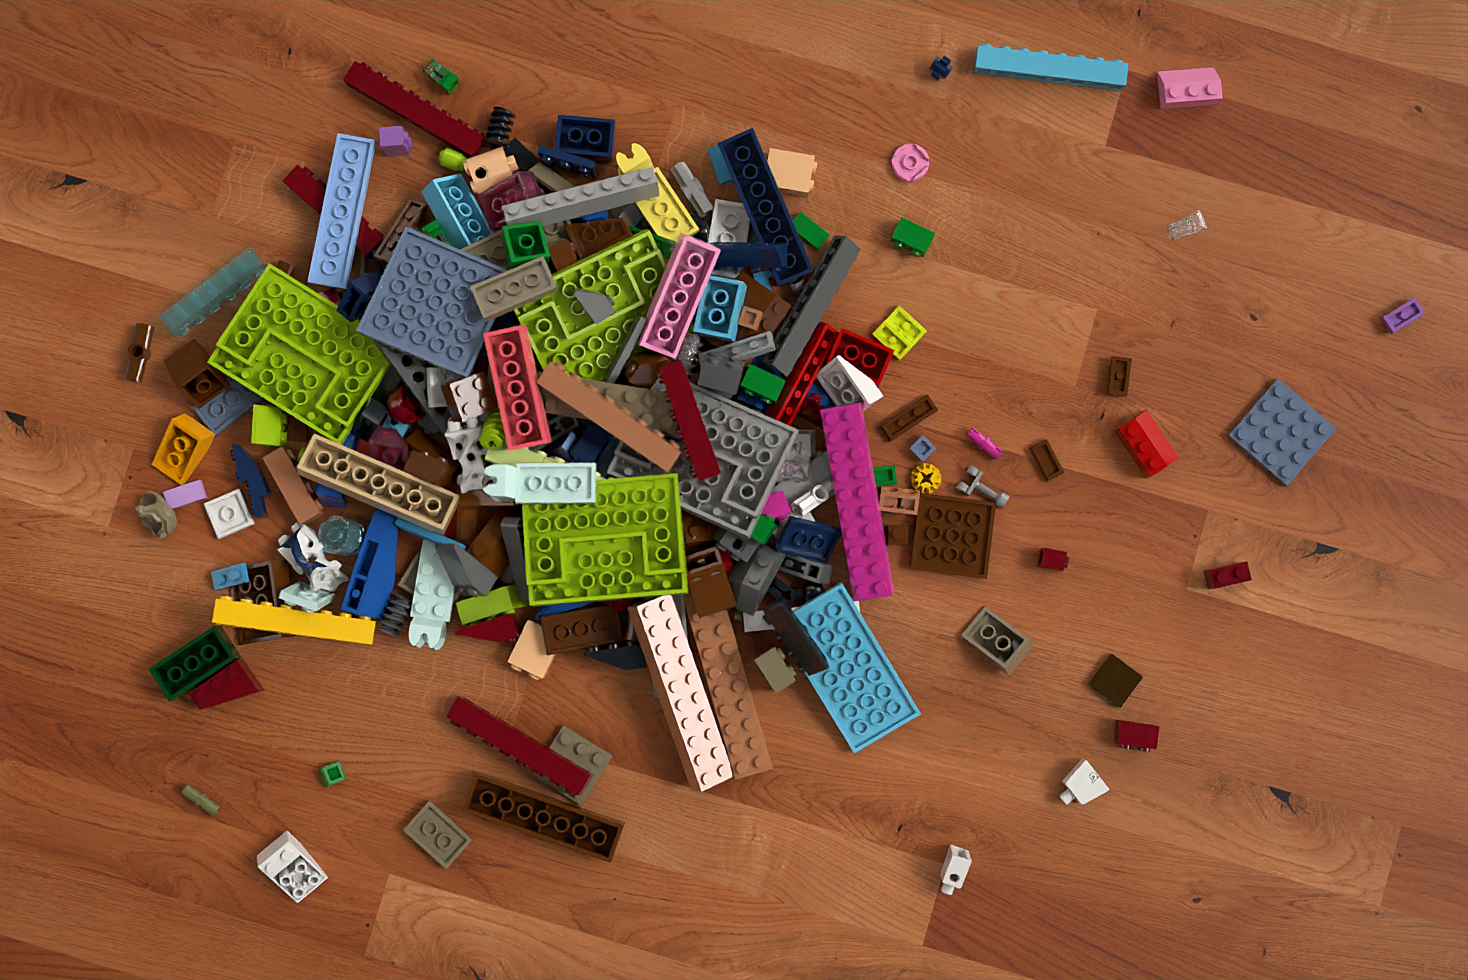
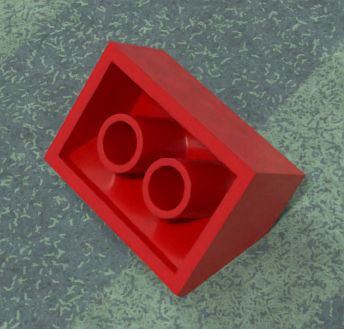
[1115,410,1179,478]

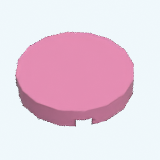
[891,144,929,182]

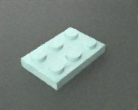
[279,581,335,612]

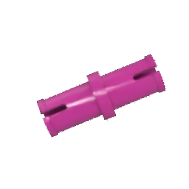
[966,427,1003,460]

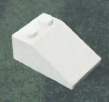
[816,355,883,411]

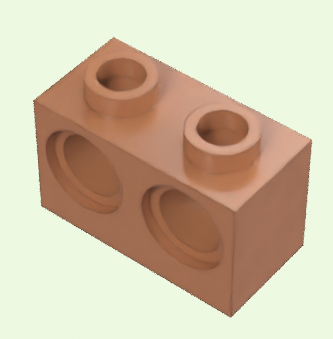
[879,486,920,515]

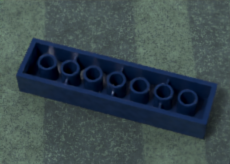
[717,128,814,286]

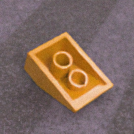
[151,413,216,486]

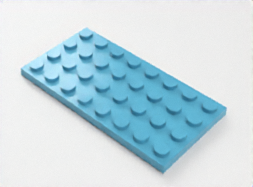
[793,582,921,753]

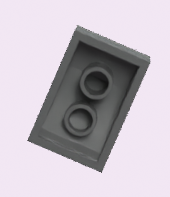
[435,543,498,597]

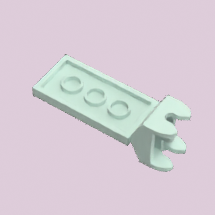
[483,463,596,504]
[409,540,455,650]

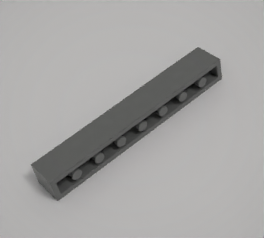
[761,235,860,377]

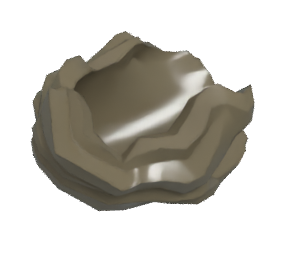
[135,491,177,539]

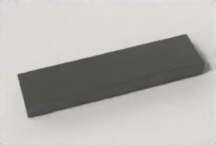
[602,313,647,384]

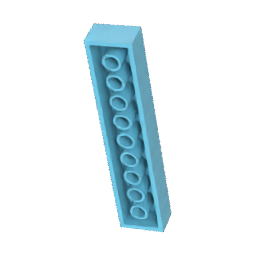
[421,173,533,350]

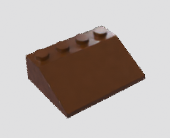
[701,271,791,369]
[230,559,298,645]

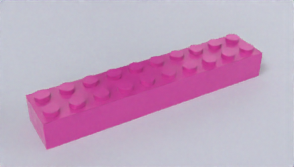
[820,402,895,601]

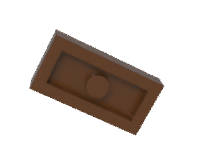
[1107,356,1132,397]

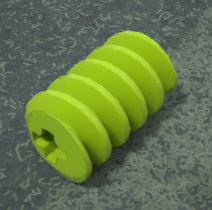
[479,408,506,451]

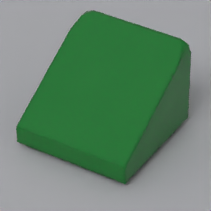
[318,761,346,788]

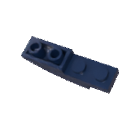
[231,444,272,519]

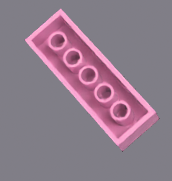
[637,232,721,359]

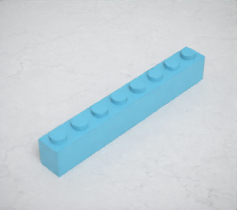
[973,44,1129,91]

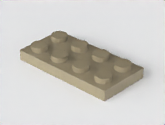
[470,256,558,322]

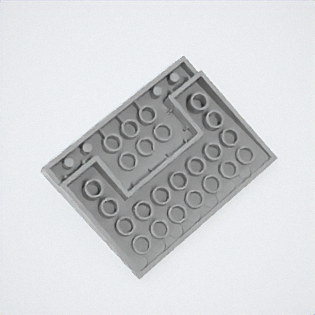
[606,379,799,540]

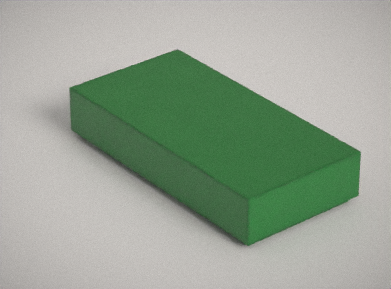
[793,211,830,250]

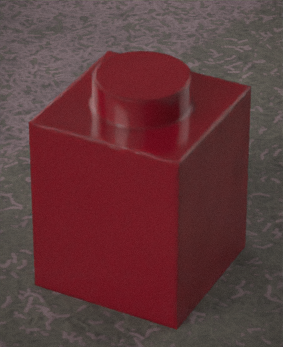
[1038,547,1069,571]

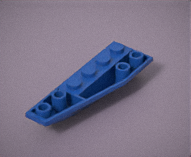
[341,508,399,619]

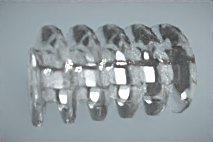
[671,333,703,376]

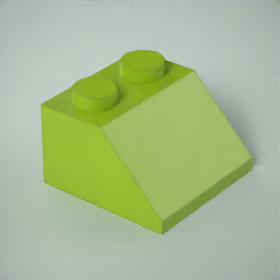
[251,405,288,448]

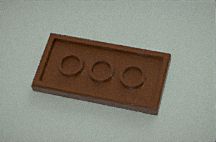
[540,605,623,656]

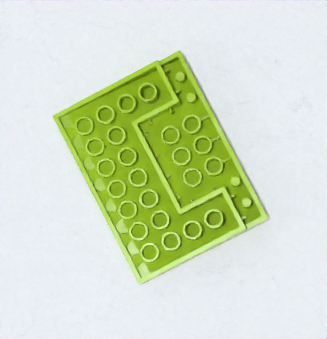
[514,229,698,381]
[207,263,396,445]
[522,473,689,607]

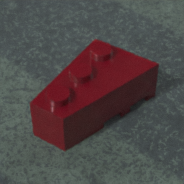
[189,659,265,710]

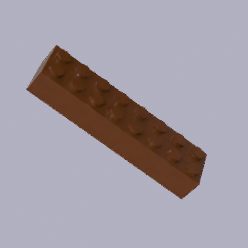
[463,772,625,863]

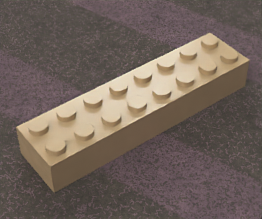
[297,434,459,536]

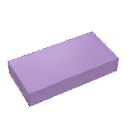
[163,479,207,510]

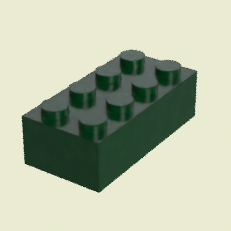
[149,626,242,702]

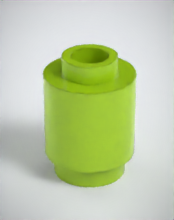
[439,148,468,172]

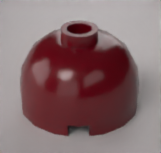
[387,385,425,424]

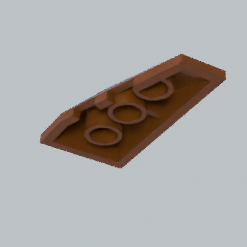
[467,507,523,579]

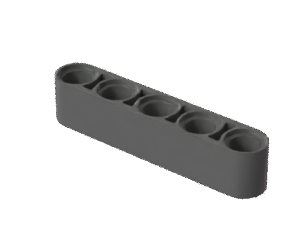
[501,517,529,604]

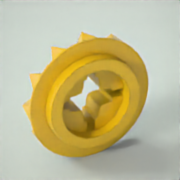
[911,463,941,494]

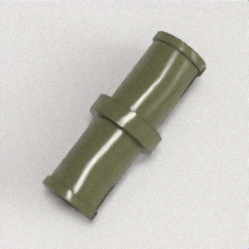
[181,784,221,817]

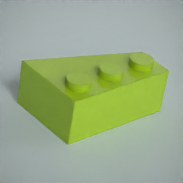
[456,584,529,626]

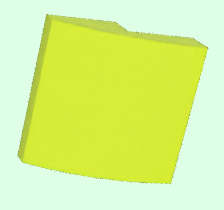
[873,305,927,360]

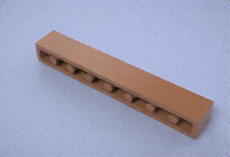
[536,361,683,472]

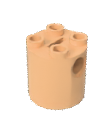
[463,147,518,195]

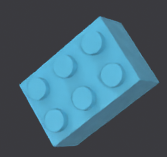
[693,275,747,342]

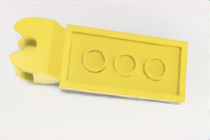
[616,143,699,241]

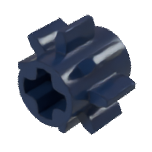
[929,55,953,80]

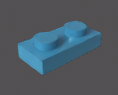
[211,563,249,590]

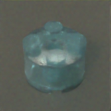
[317,515,364,557]

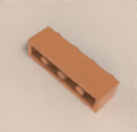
[263,446,324,525]

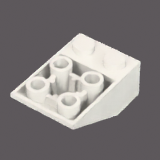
[257,831,328,903]

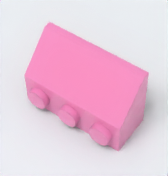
[1157,67,1223,109]

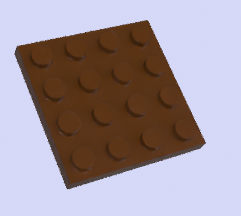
[910,493,996,579]

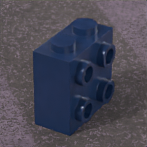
[336,271,381,323]

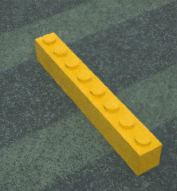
[211,596,376,645]

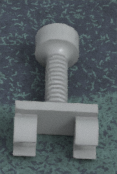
[956,465,1010,509]

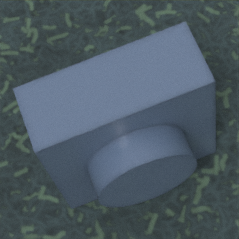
[909,435,936,462]

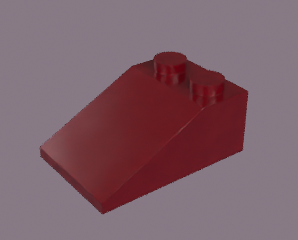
[454,613,521,644]

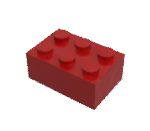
[825,328,895,388]

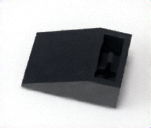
[584,641,648,670]

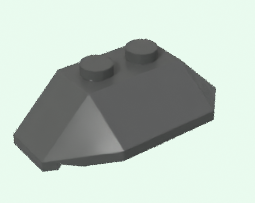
[728,542,786,616]

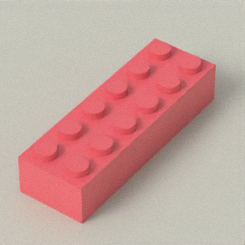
[483,325,552,451]

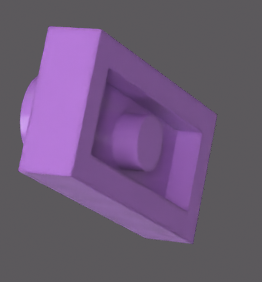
[1381,297,1425,334]

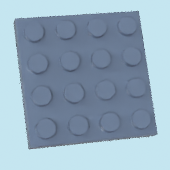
[1227,379,1337,486]

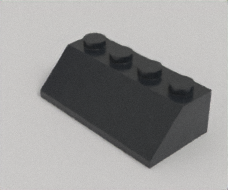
[762,596,830,676]

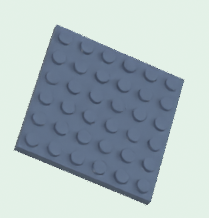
[356,227,508,378]

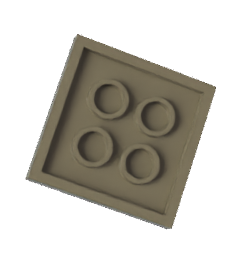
[533,725,613,806]

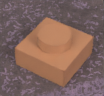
[738,306,763,331]

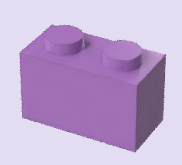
[379,126,413,157]

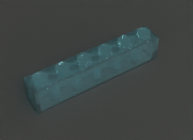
[159,246,267,337]

